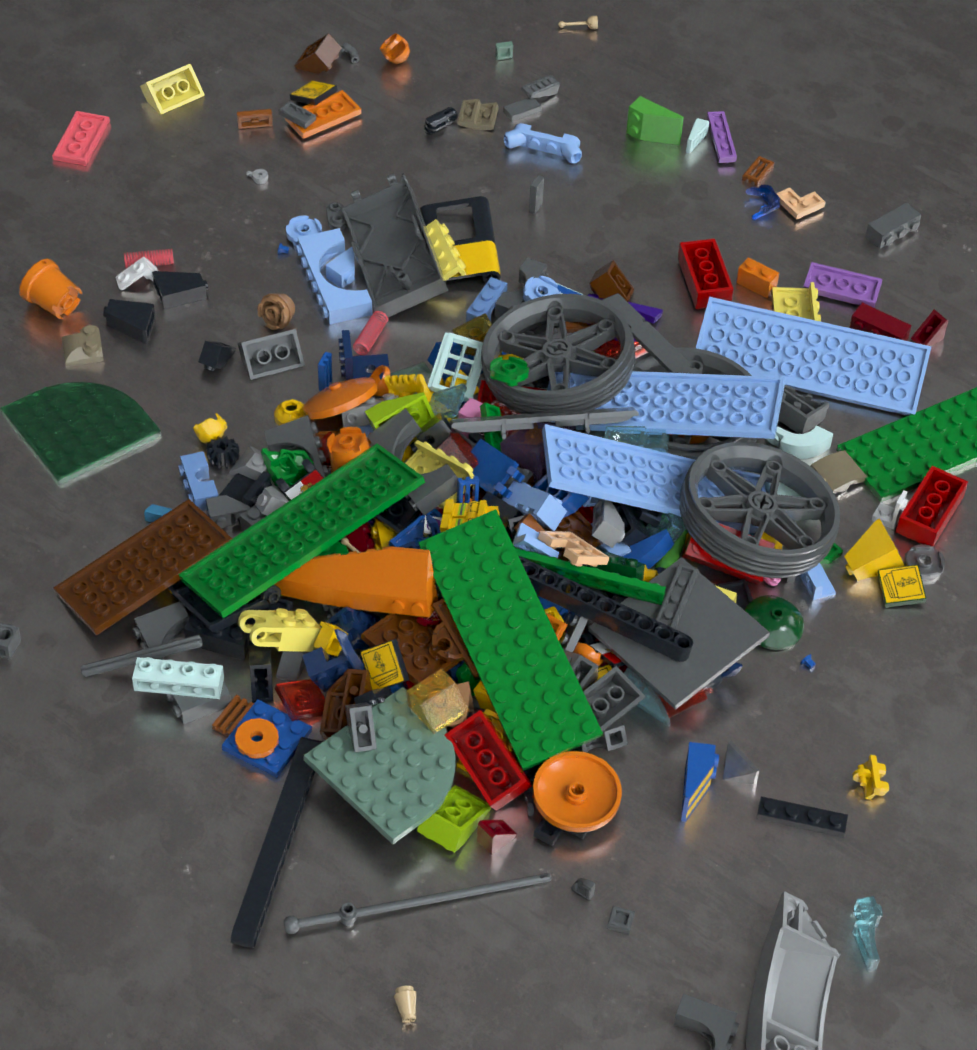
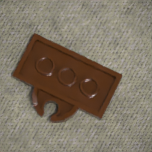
[432,599,479,678]

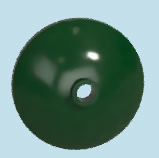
[745,595,804,650]

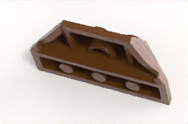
[320,669,372,740]

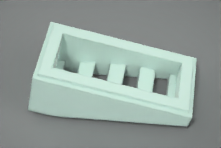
[686,118,709,154]

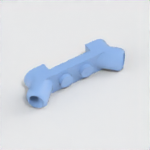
[504,123,582,164]

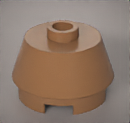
[257,293,295,330]

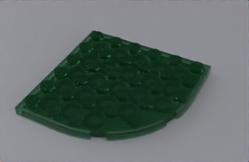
[0,382,162,486]

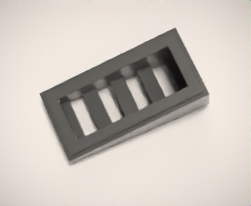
[521,75,560,99]

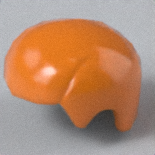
[573,642,604,666]

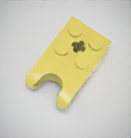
[238,608,321,652]

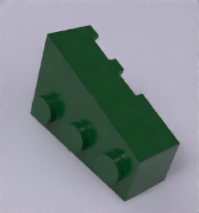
[583,549,645,581]

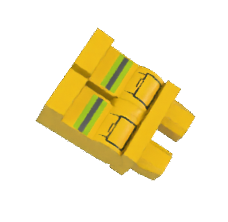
[440,499,500,533]

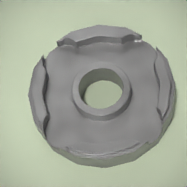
[904,544,945,580]

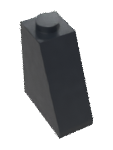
[152,271,209,309]
[103,299,155,344]
[249,641,274,703]

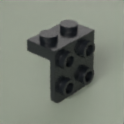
[219,471,272,508]

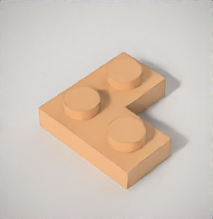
[775,188,825,219]

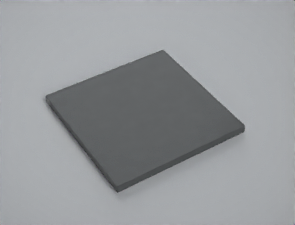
[589,557,770,710]

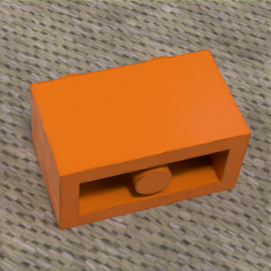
[736,257,779,299]

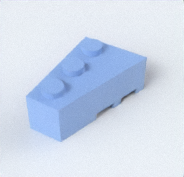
[501,481,567,531]

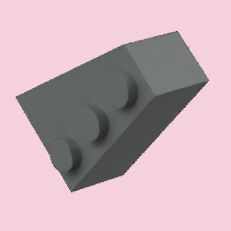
[778,385,830,434]

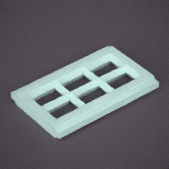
[428,332,483,402]

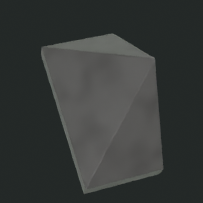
[723,741,760,785]

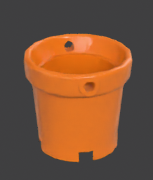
[19,258,82,319]
[327,427,371,473]

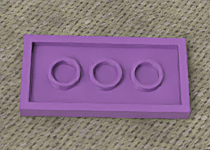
[803,262,883,308]

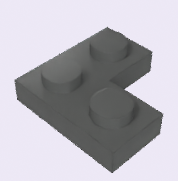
[559,611,588,652]

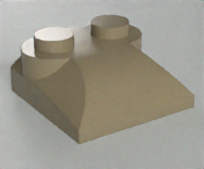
[62,325,104,366]

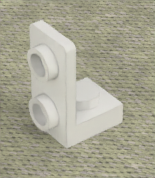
[115,257,158,291]
[872,490,909,530]

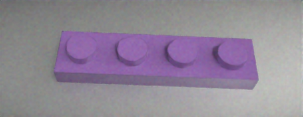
[707,111,737,163]

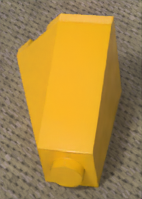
[844,518,904,581]

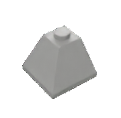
[229,446,268,480]

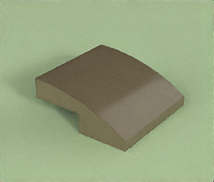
[457,99,499,130]
[810,450,867,493]

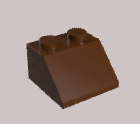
[294,33,342,74]
[589,260,634,302]

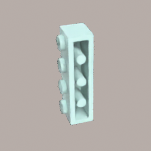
[132,657,224,699]

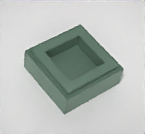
[495,41,513,60]

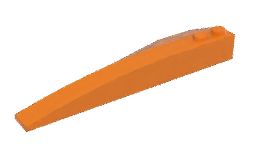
[275,546,438,617]

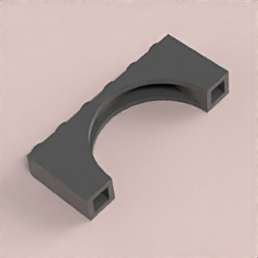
[367,408,464,516]
[264,415,330,478]
[132,602,231,724]

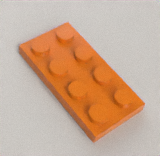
[285,90,361,139]

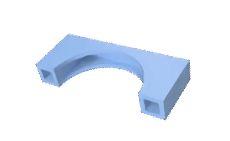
[295,228,372,325]

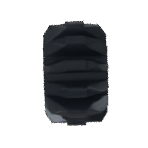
[206,436,240,469]

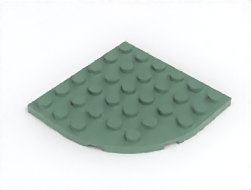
[304,687,456,844]

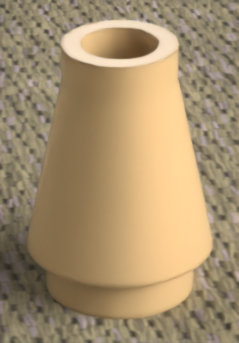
[393,986,417,1023]

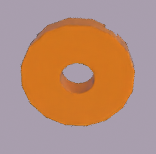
[235,718,279,759]

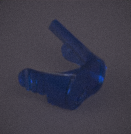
[746,185,780,221]

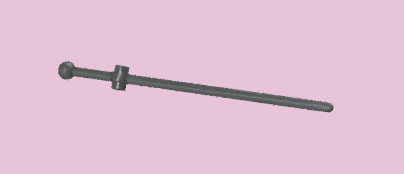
[283,873,552,934]

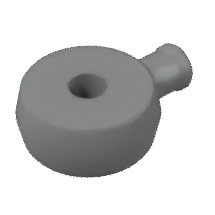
[246,169,269,184]

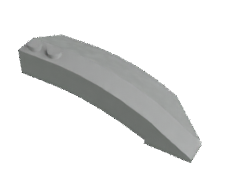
[746,891,840,1050]

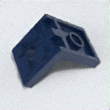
[338,330,391,380]
[320,607,381,659]

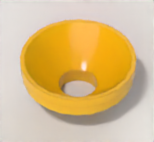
[274,399,305,426]

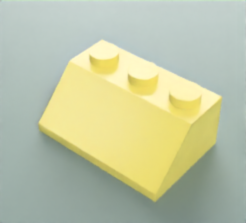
[140,64,205,115]

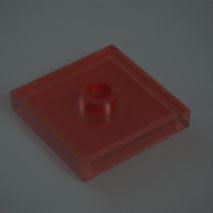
[275,679,326,721]

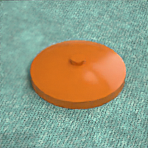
[302,377,378,419]
[533,751,622,832]

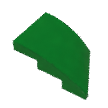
[261,448,314,501]

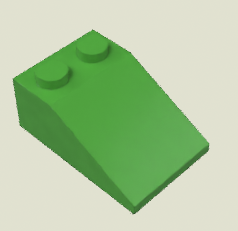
[626,96,684,145]

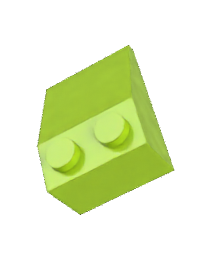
[364,392,435,431]
[417,785,492,853]

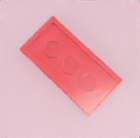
[52,111,110,166]

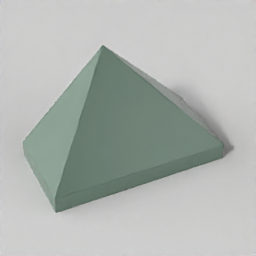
[390,362,432,379]

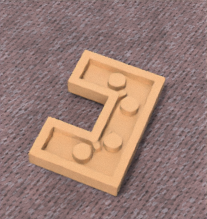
[538,531,609,567]

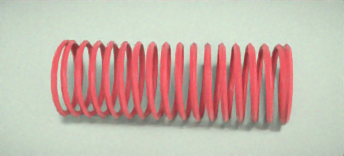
[124,248,174,269]
[353,311,388,355]

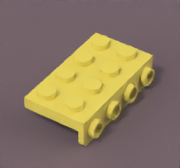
[426,219,466,281]
[771,282,821,322]
[405,440,474,510]

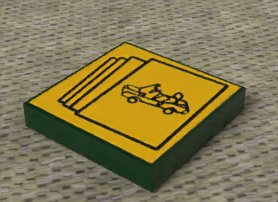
[878,565,927,608]

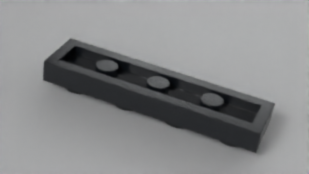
[757,796,848,838]

